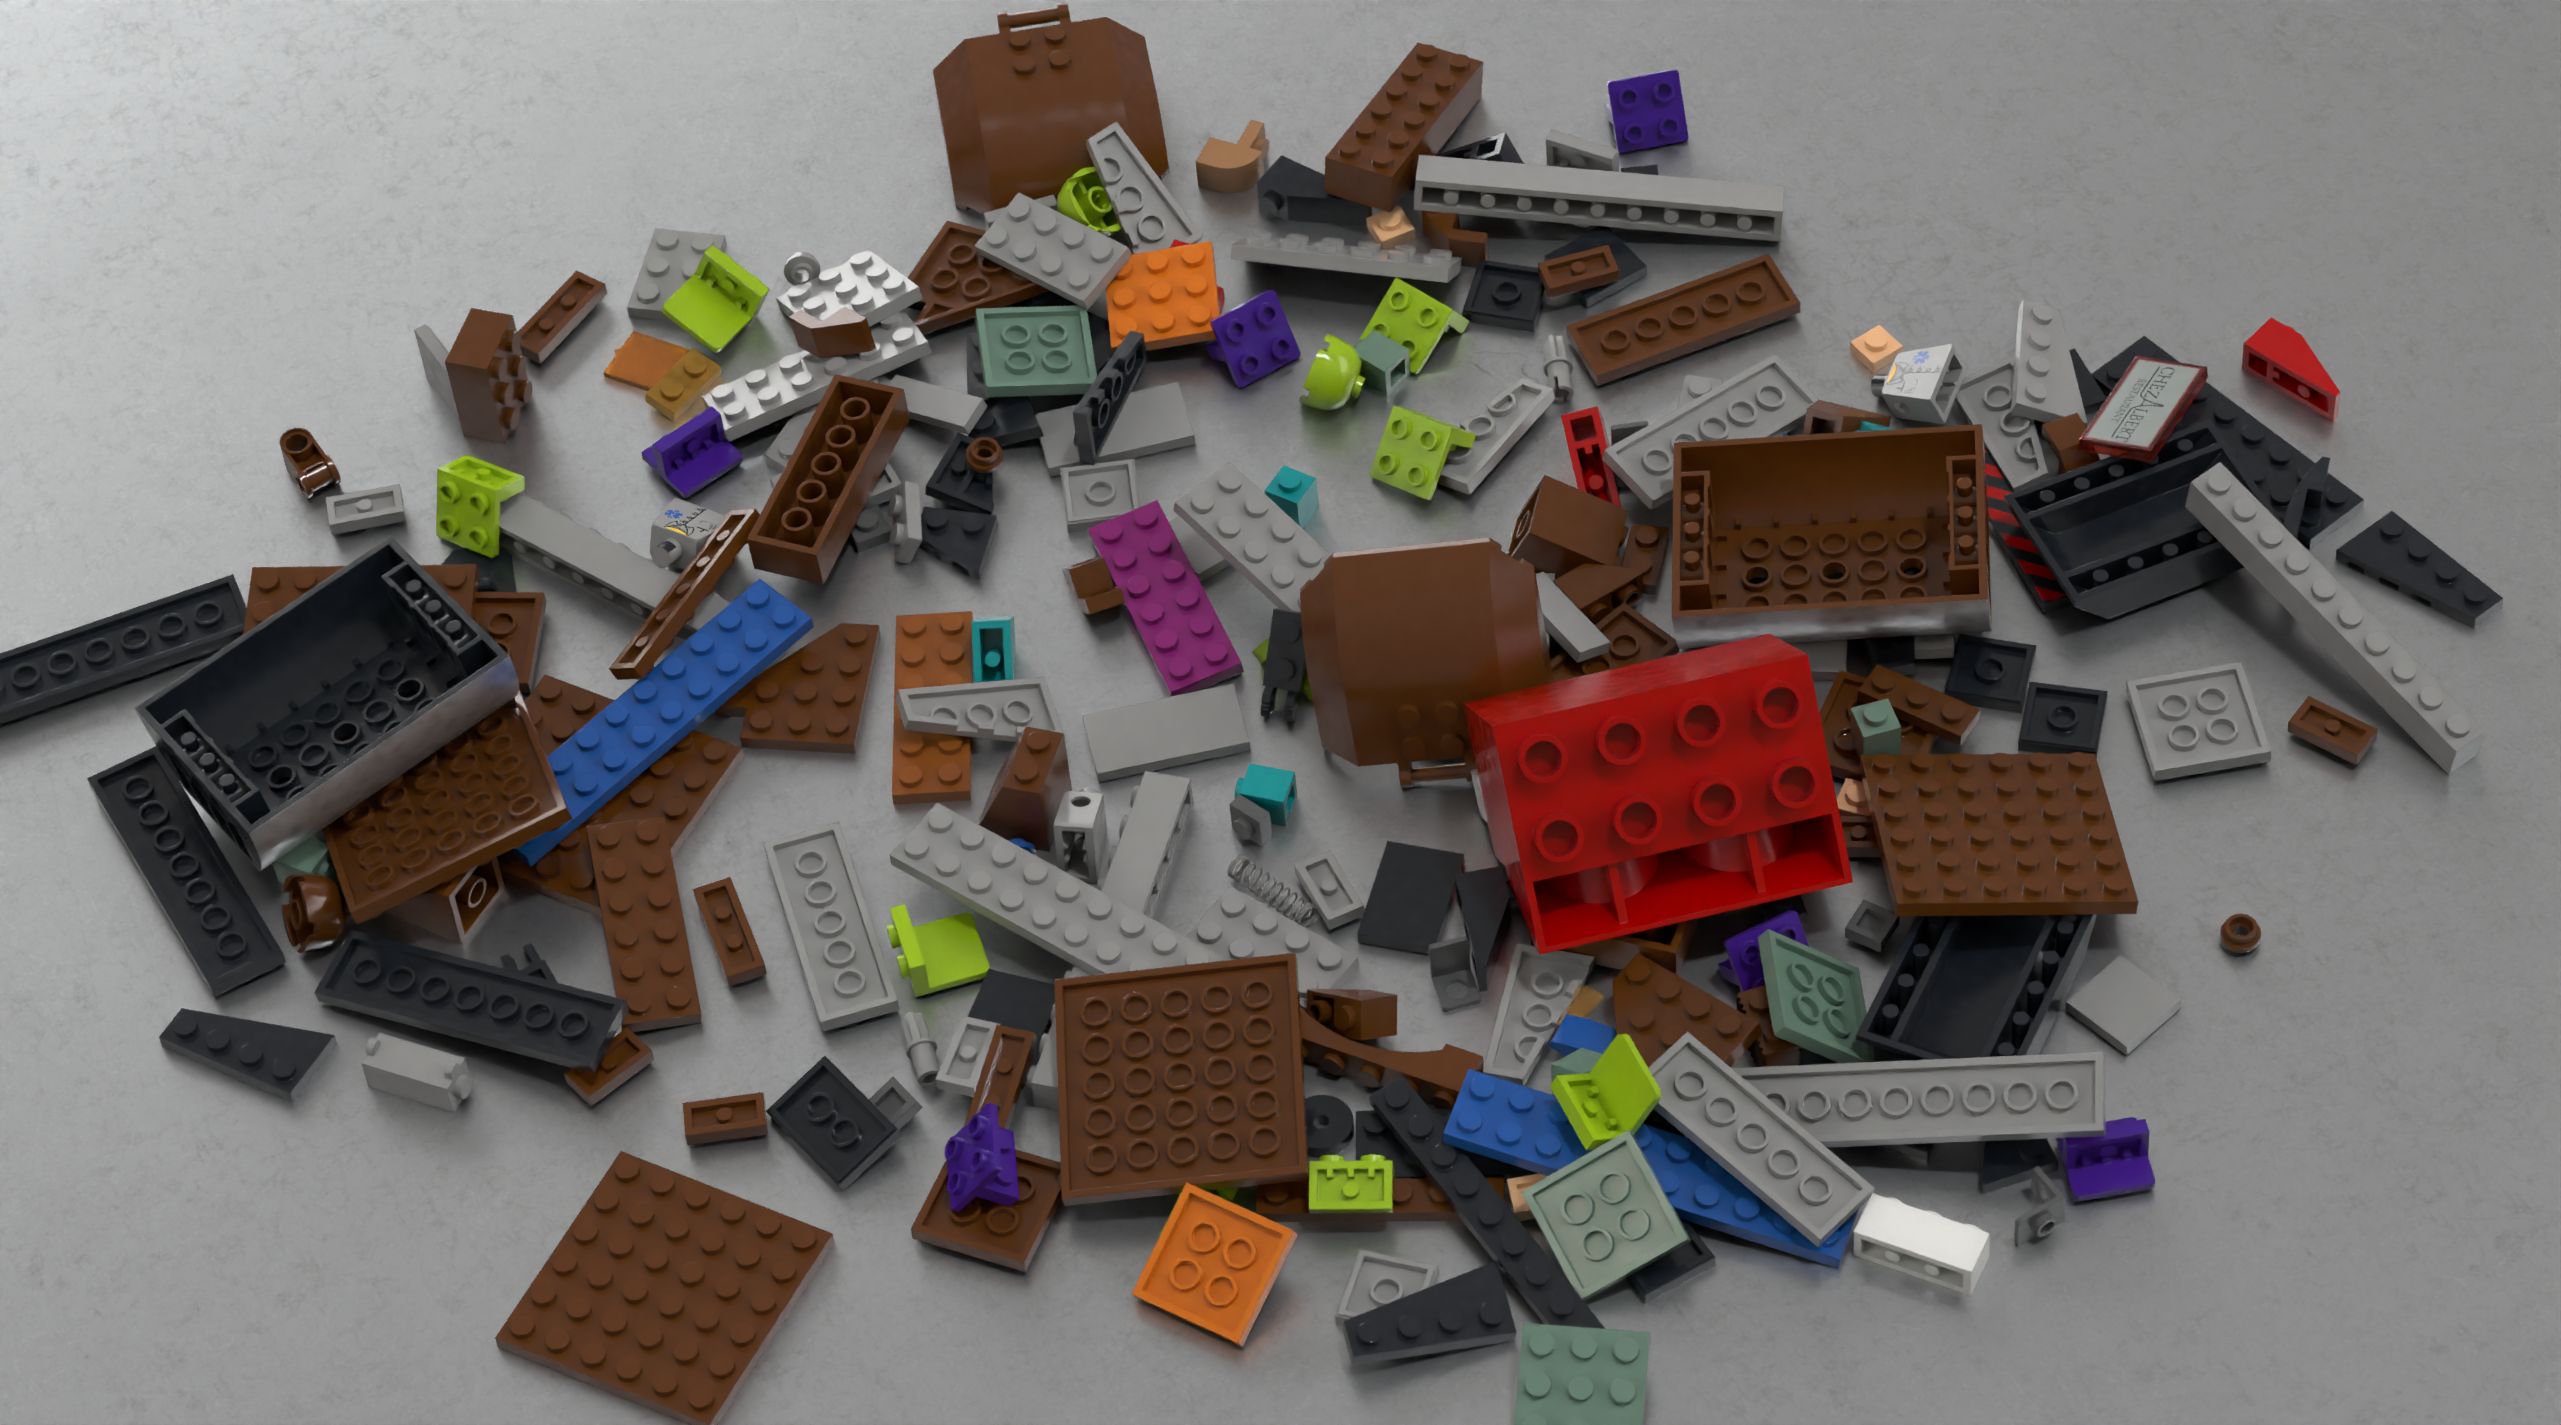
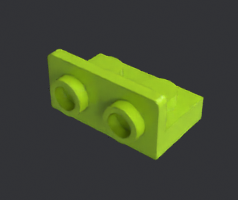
[1309,1155,1394,1213]

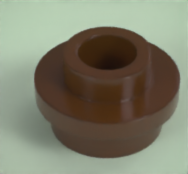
[966,437,1003,473]
[2220,914,2261,952]

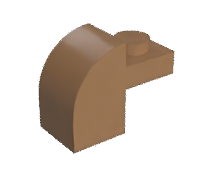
[1195,120,1269,194]

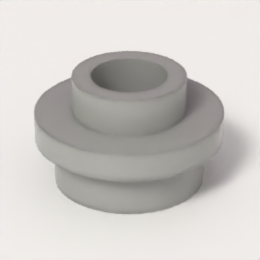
[784,252,820,286]

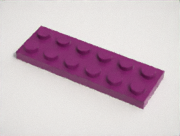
[1088,500,1244,697]

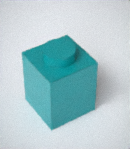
[1264,465,1319,529]
[1234,763,1297,826]

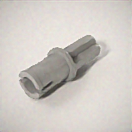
[1543,334,1574,402]
[901,1012,940,1087]

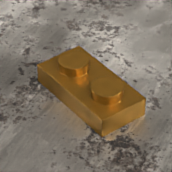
[645,347,721,421]

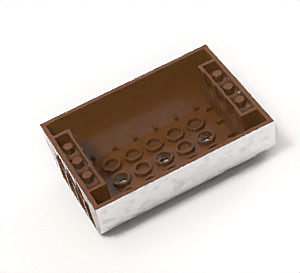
[1672,424,1992,649]

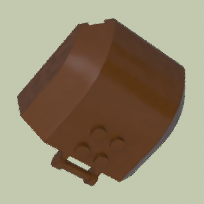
[933,2,1170,215]
[1300,537,1554,788]

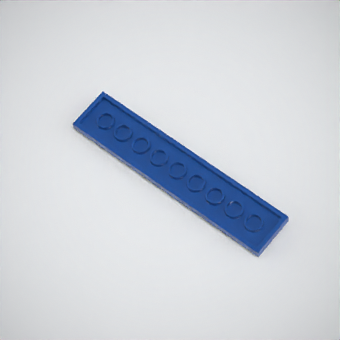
[510,579,814,867]
[1442,1069,1859,1268]

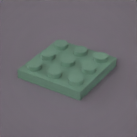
[975,305,1097,397]
[1758,929,1875,1063]
[1521,1130,1691,1301]
[1514,1323,1651,1425]

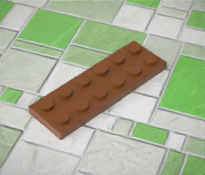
[892,611,974,805]

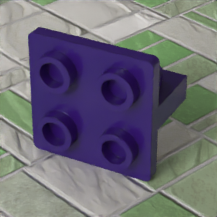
[1605,69,1689,153]
[1206,290,1301,387]
[641,406,743,498]
[1718,910,1809,992]
[944,1102,1019,1212]
[2056,1117,2156,1202]

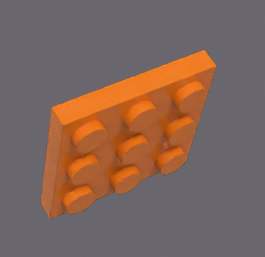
[1106,241,1221,354]
[1131,1183,1298,1347]

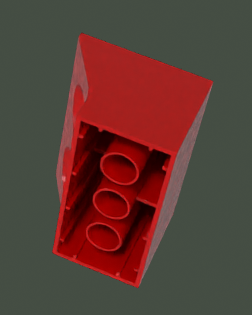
[1463,634,1853,955]

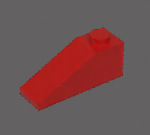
[2242,317,2340,422]
[1561,406,1622,508]

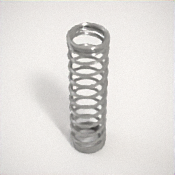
[1227,854,1317,927]

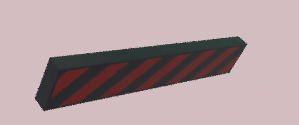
[1984,445,2072,613]

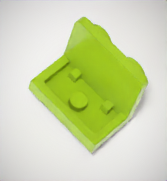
[662,245,770,353]
[886,904,990,997]
[1550,1034,1661,1151]

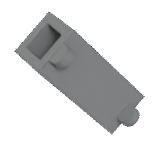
[361,1033,473,1112]

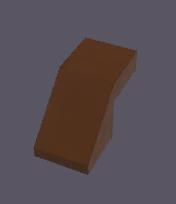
[1422,211,1489,268]
[789,306,876,358]
[2042,413,2100,476]
[1062,556,1126,614]

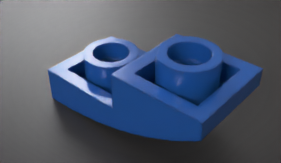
[1548,1014,1617,1056]

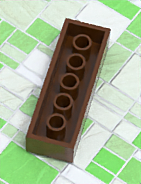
[1324,42,1483,213]
[747,374,910,585]

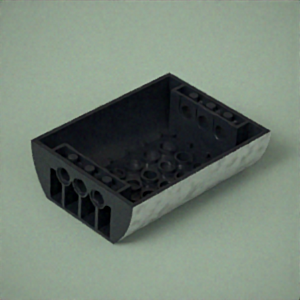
[135,536,520,871]

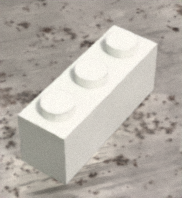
[1853,1193,1990,1295]

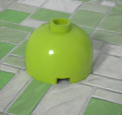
[1057,167,1121,238]
[1299,334,1366,411]

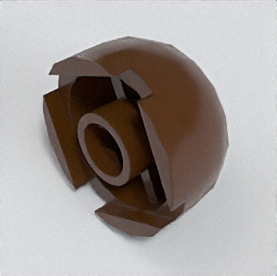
[282,873,351,953]

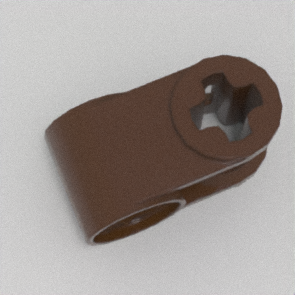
[279,428,341,499]

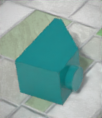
[971,616,1016,683]

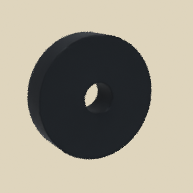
[1305,1095,1354,1158]

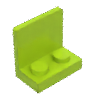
[1359,277,1470,374]
[1370,405,1476,500]
[436,454,525,558]

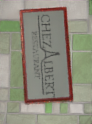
[2079,356,2208,462]

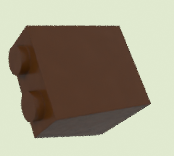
[1506,475,1629,579]
[978,726,1072,852]
[384,856,505,945]

